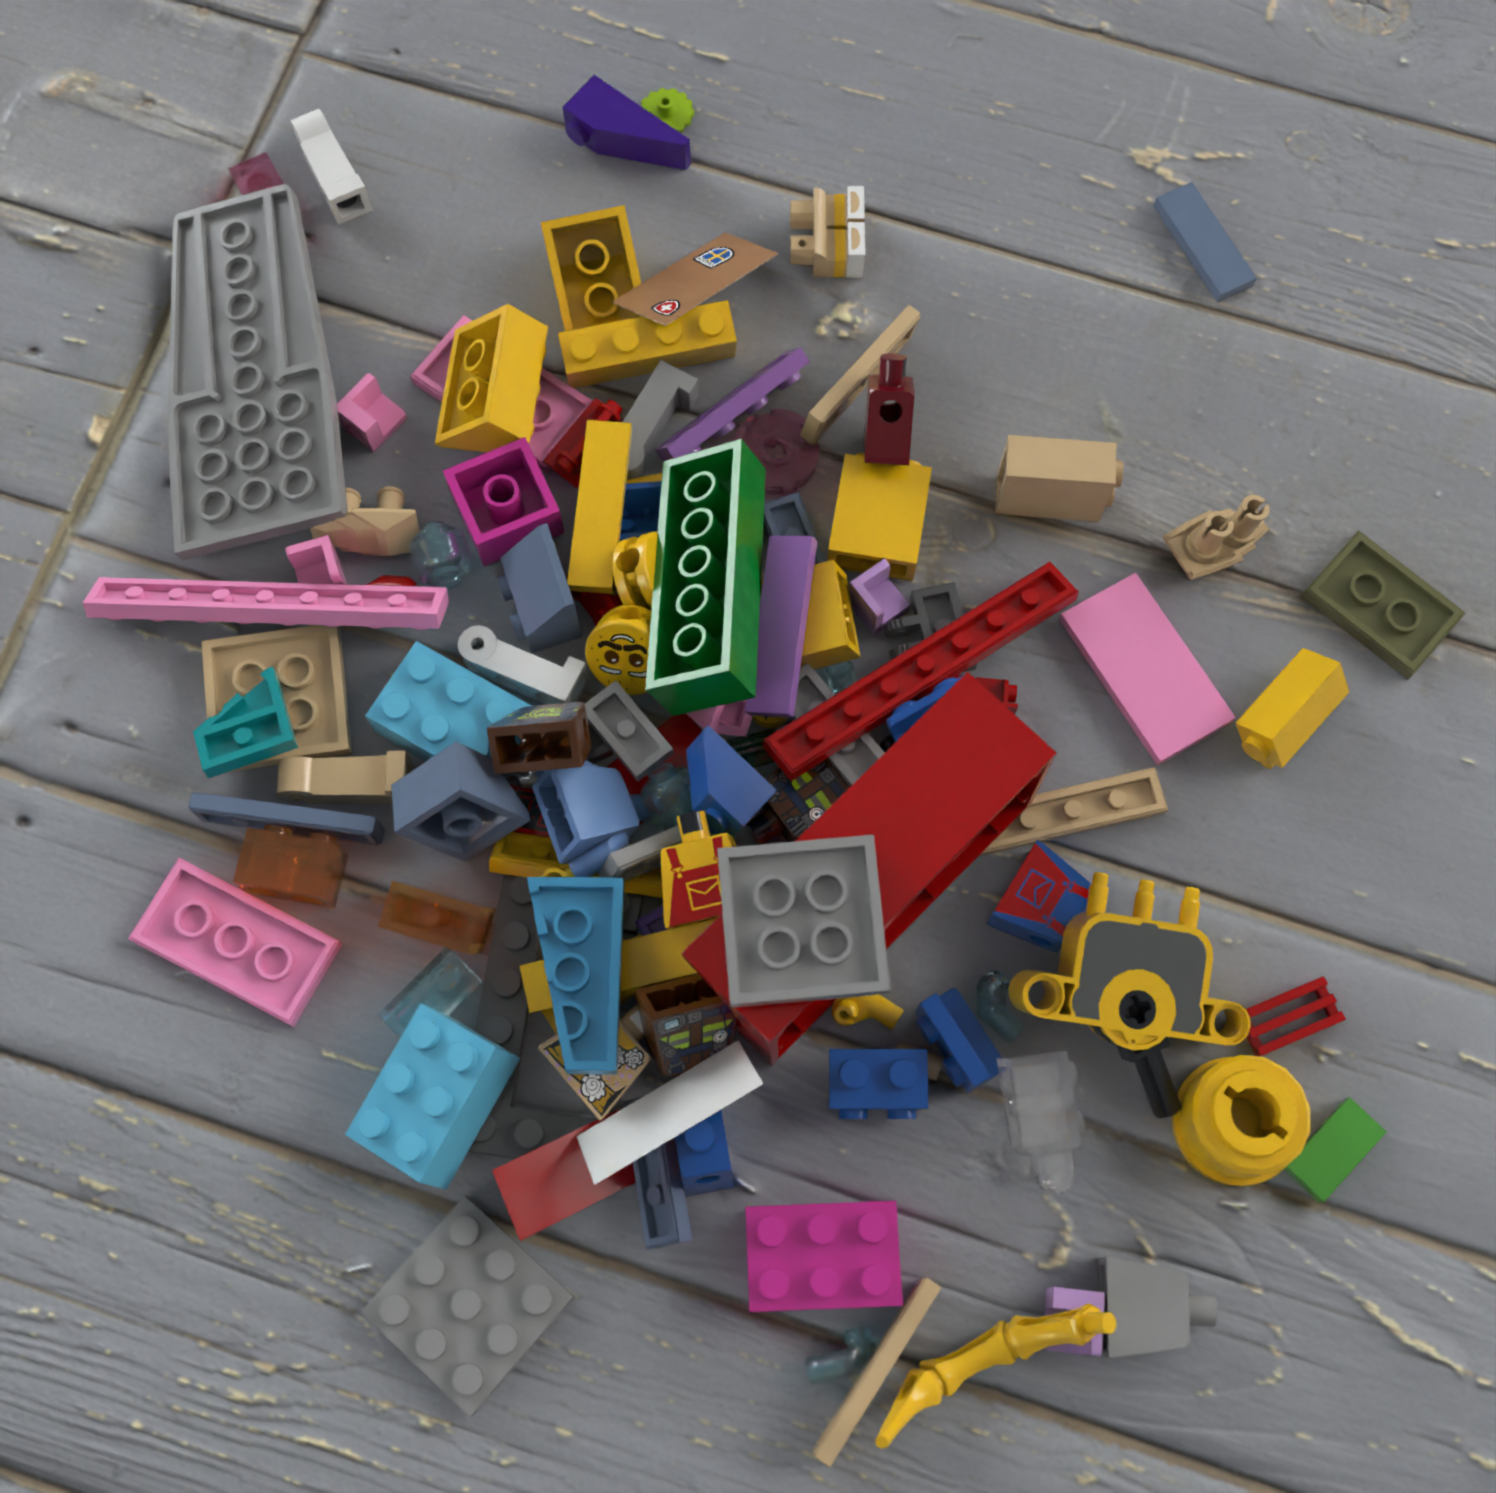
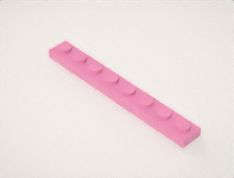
[83,577,449,630]

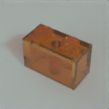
[233,824,349,909]
[378,881,496,954]

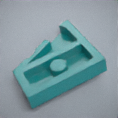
[193,667,298,779]

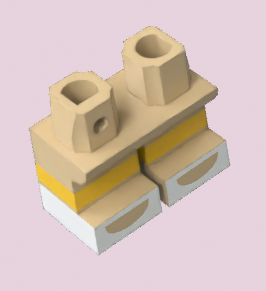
[790,186,865,278]

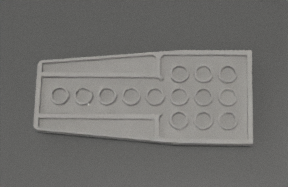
[167,184,348,560]

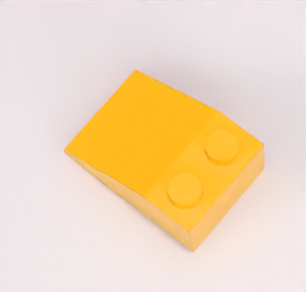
[541,205,642,331]

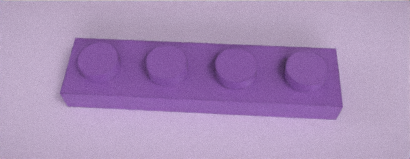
[654,347,810,462]

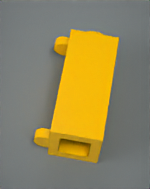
[1235,648,1349,769]

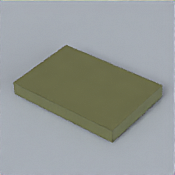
[1301,530,1466,680]

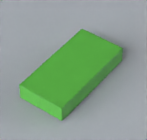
[1284,1097,1387,1203]

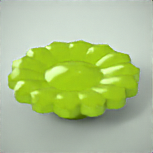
[641,88,694,133]

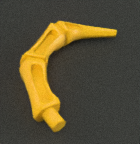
[875,1303,1117,1449]

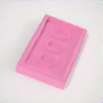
[410,315,592,474]
[1059,572,1236,766]
[128,858,342,1027]

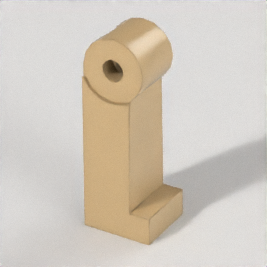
[276,750,413,804]

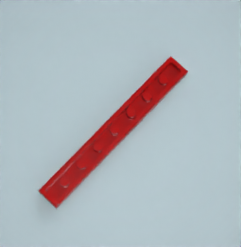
[763,561,1079,781]

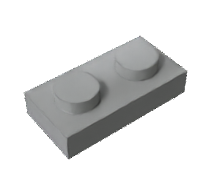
[585,681,674,782]

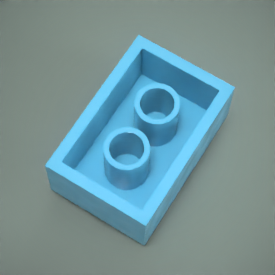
[365,641,532,776]
[345,1003,520,1190]

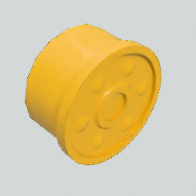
[1171,1055,1310,1186]

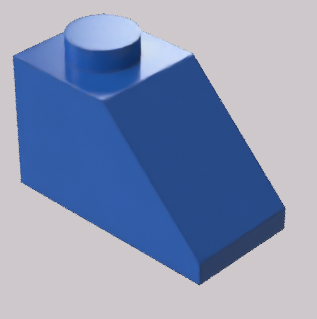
[686,725,777,837]

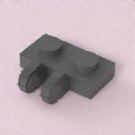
[882,582,977,673]

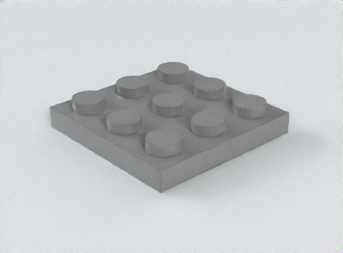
[717,835,890,1008]
[361,1195,575,1417]

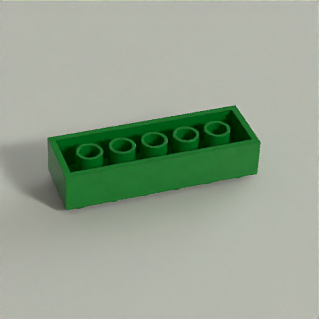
[645,439,766,716]

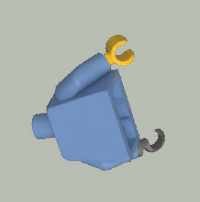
[504,760,650,877]

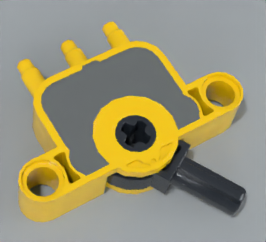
[1008,872,1251,1118]

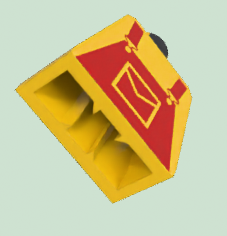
[660,811,737,929]

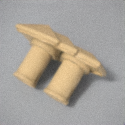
[310,486,423,556]
[1162,495,1270,581]

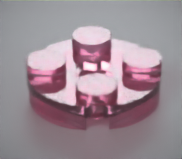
[733,408,820,497]

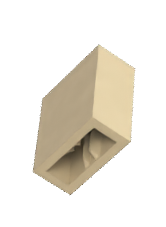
[995,435,1123,522]

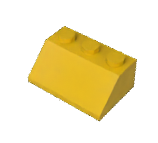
[434,304,548,452]

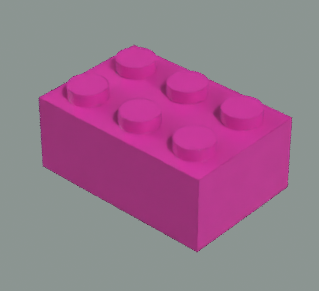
[745,1201,903,1313]

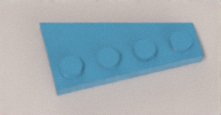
[527,877,625,1075]

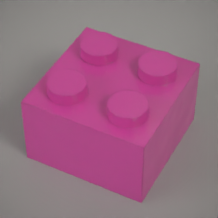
[443,437,565,567]

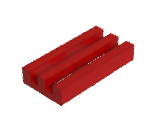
[1246,976,1346,1057]

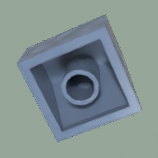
[497,523,582,653]
[391,742,530,861]

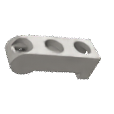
[623,360,698,480]

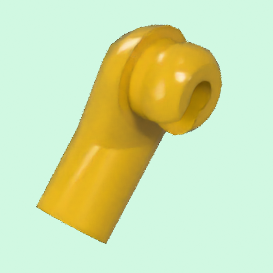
[832,995,904,1030]

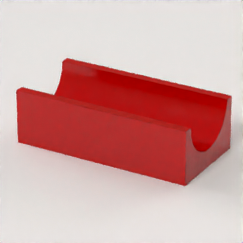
[681,671,1057,1066]

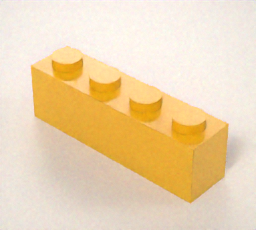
[558,300,737,388]

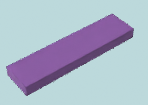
[745,536,817,718]

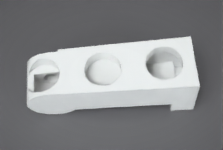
[290,109,373,225]
[458,625,590,705]

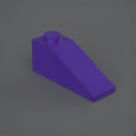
[562,75,691,170]

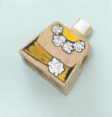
[538,1005,651,1121]

